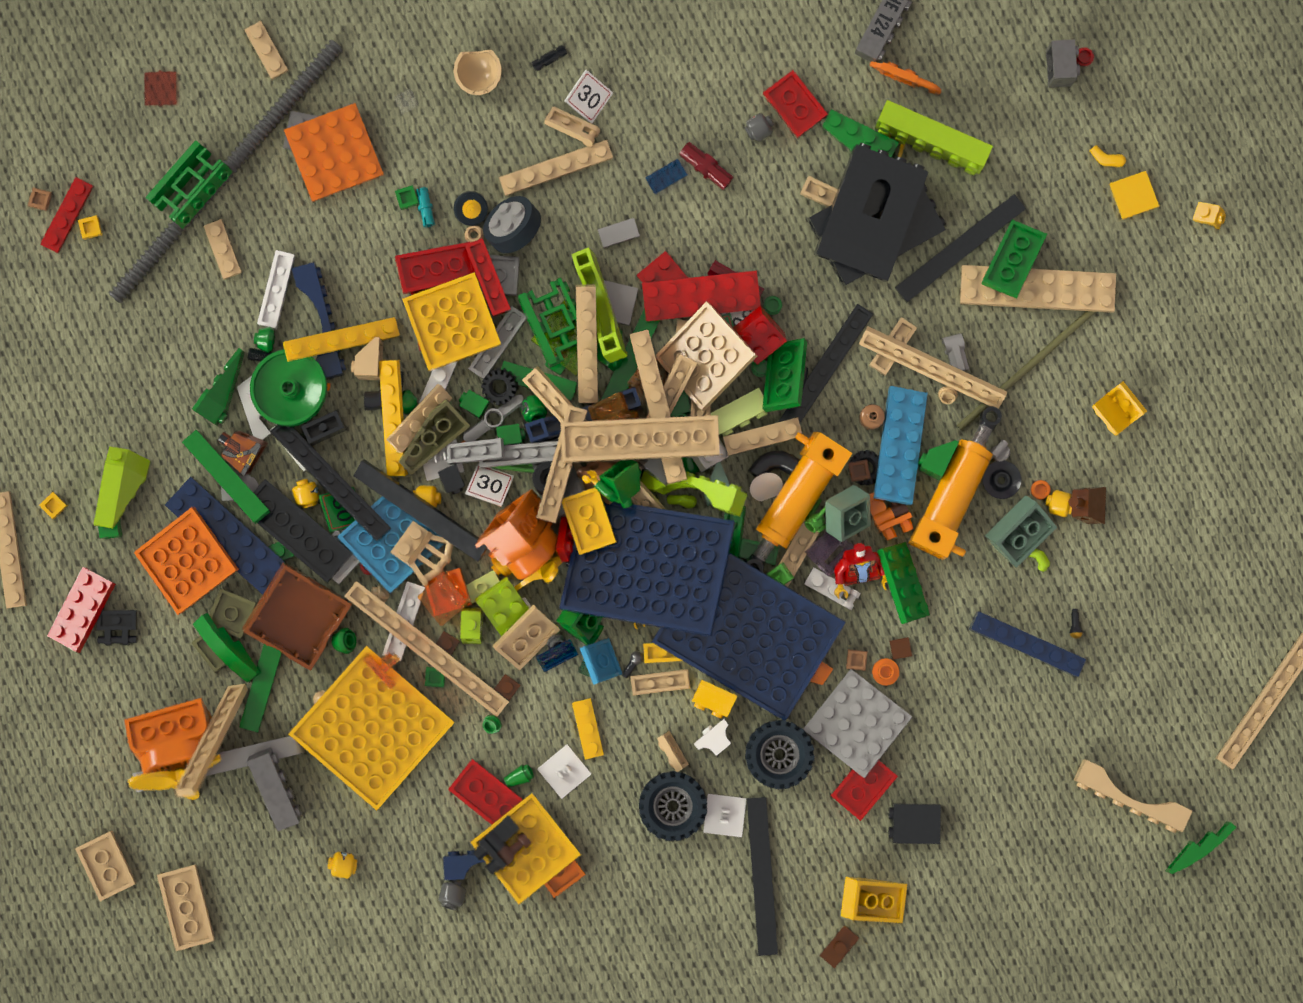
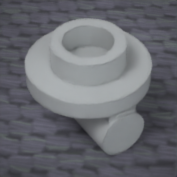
[991,440,1010,462]

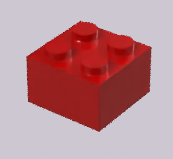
[733,306,787,365]

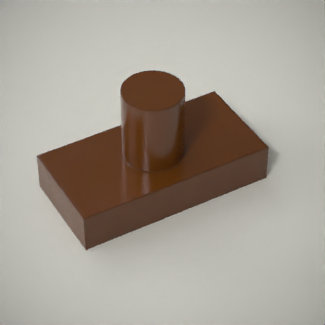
[819,925,859,968]

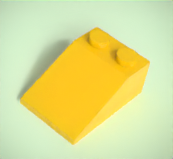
[841,877,908,923]

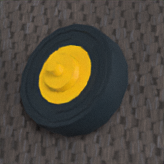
[453,191,488,226]

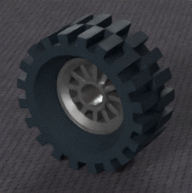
[745,720,815,789]
[639,771,707,841]

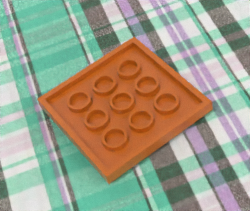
[284,103,384,202]
[134,507,239,615]

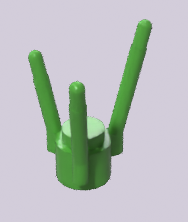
[804,499,826,533]

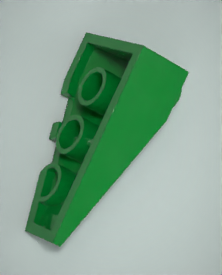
[192,348,245,426]
[556,610,604,646]

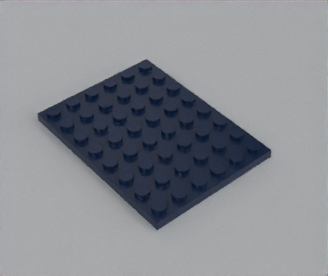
[559,502,736,636]
[652,552,846,721]

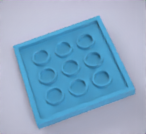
[337,496,445,594]

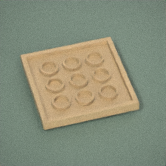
[655,301,757,411]

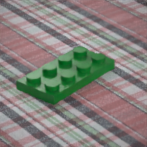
[981,220,1047,299]
[762,338,807,412]
[877,542,930,625]

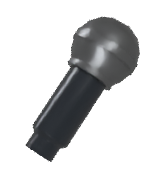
[622,651,644,678]

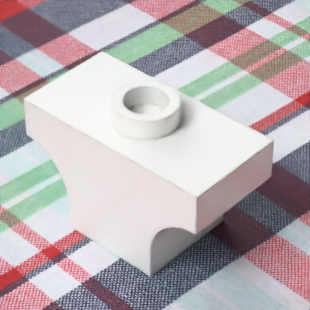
[694,719,731,756]

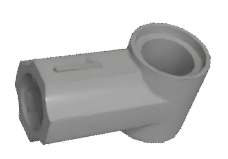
[942,333,969,371]

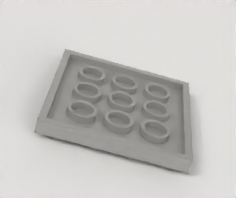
[803,669,913,779]

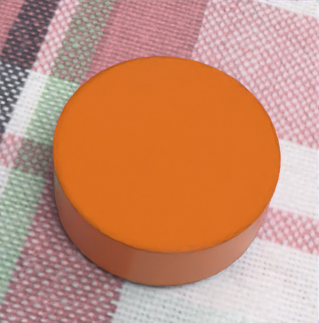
[1031,480,1051,500]

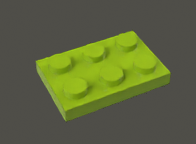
[475,577,529,637]

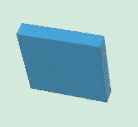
[580,638,622,685]

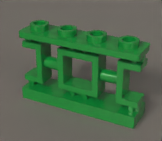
[145,140,233,229]
[518,277,577,369]

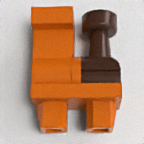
[870,492,913,541]

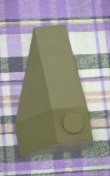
[399,399,470,475]

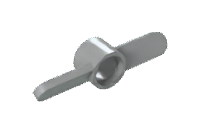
[463,395,524,442]

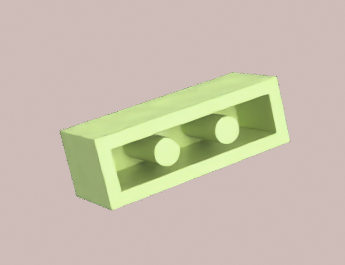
[711,388,768,437]

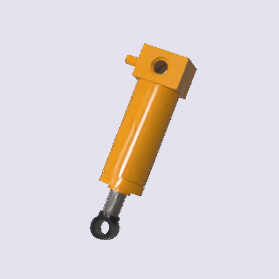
[908,406,1002,560]
[745,432,852,572]

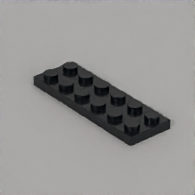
[240,479,353,583]

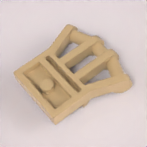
[390,521,454,586]

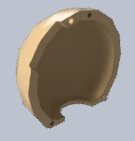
[453,50,502,95]

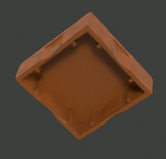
[242,562,352,671]

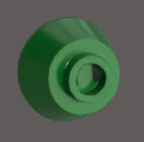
[254,327,275,353]
[402,390,419,415]
[331,627,357,654]

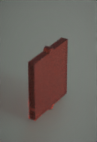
[144,70,176,107]

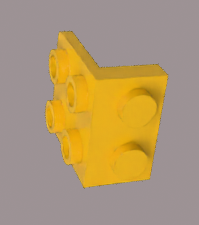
[1092,381,1147,436]

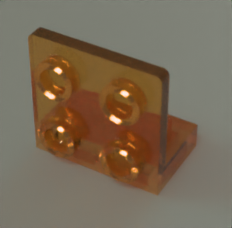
[418,572,471,626]

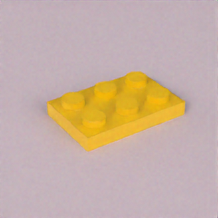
[562,488,617,555]

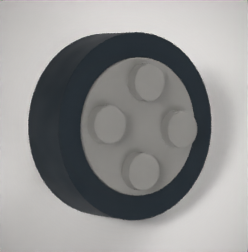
[483,196,541,253]

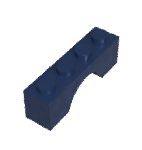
[443,850,485,880]

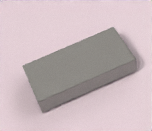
[598,218,640,248]

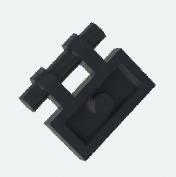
[97,610,138,646]

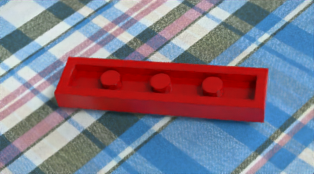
[40,177,94,253]
[465,238,511,317]

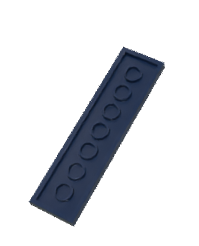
[165,477,287,595]

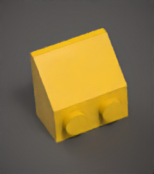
[692,680,737,719]

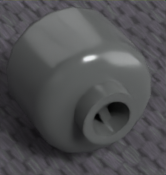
[745,113,774,142]
[438,880,466,910]

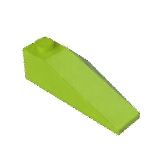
[94,446,150,529]

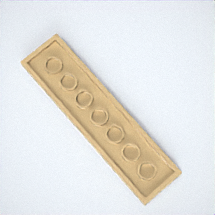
[960,265,1116,313]
[561,415,720,463]

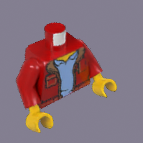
[834,543,887,599]

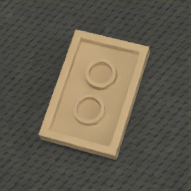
[493,605,561,670]
[75,831,137,901]

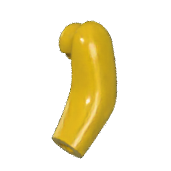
[1090,145,1126,167]

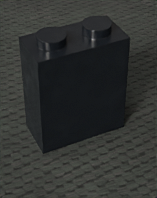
[888,803,941,844]

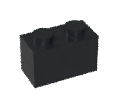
[301,410,347,446]

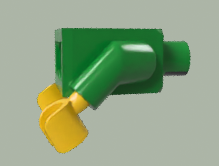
[582,460,641,508]

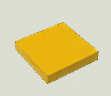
[1109,171,1159,220]

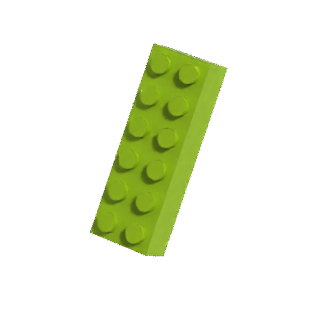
[875,100,993,175]

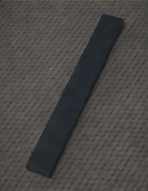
[895,194,1026,303]
[778,303,873,441]
[270,425,391,542]
[354,459,487,562]
[747,797,778,956]

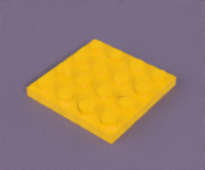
[402,272,501,371]
[470,793,581,904]

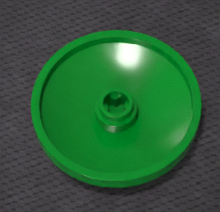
[250,350,327,426]

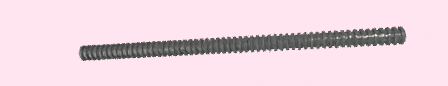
[109,40,343,303]

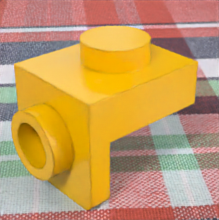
[1193,202,1226,229]

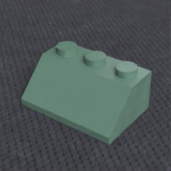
[985,495,1057,568]

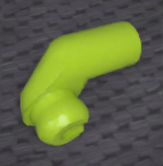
[667,495,697,509]
[1029,549,1050,572]

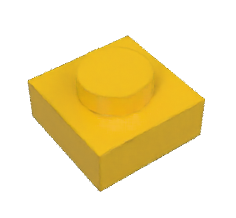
[78,215,103,240]
[39,492,68,519]

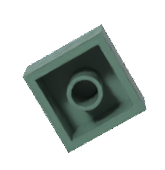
[825,485,871,542]

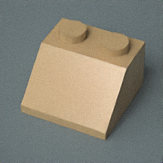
[351,337,383,380]

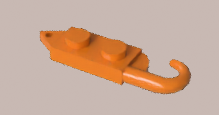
[869,61,941,95]

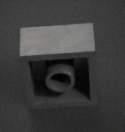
[1046,40,1080,88]

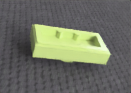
[466,570,500,604]

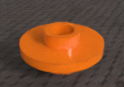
[872,658,899,686]

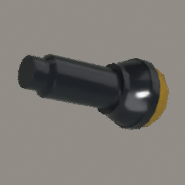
[1069,609,1083,639]

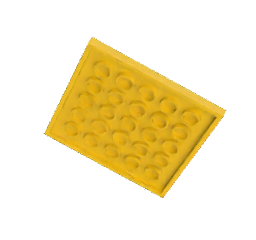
[288,645,455,811]

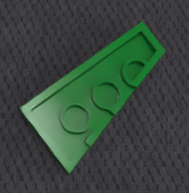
[822,109,899,157]

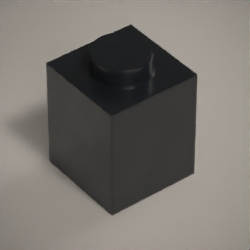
[438,464,465,495]

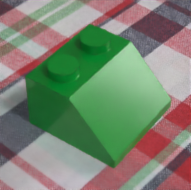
[918,440,959,481]

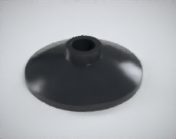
[983,461,1021,499]

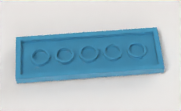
[873,386,928,505]

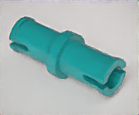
[416,187,435,228]

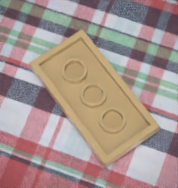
[157,864,215,951]

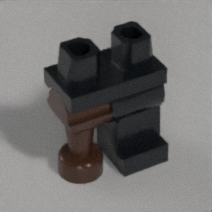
[473,815,532,875]

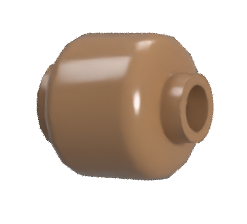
[859,404,885,430]

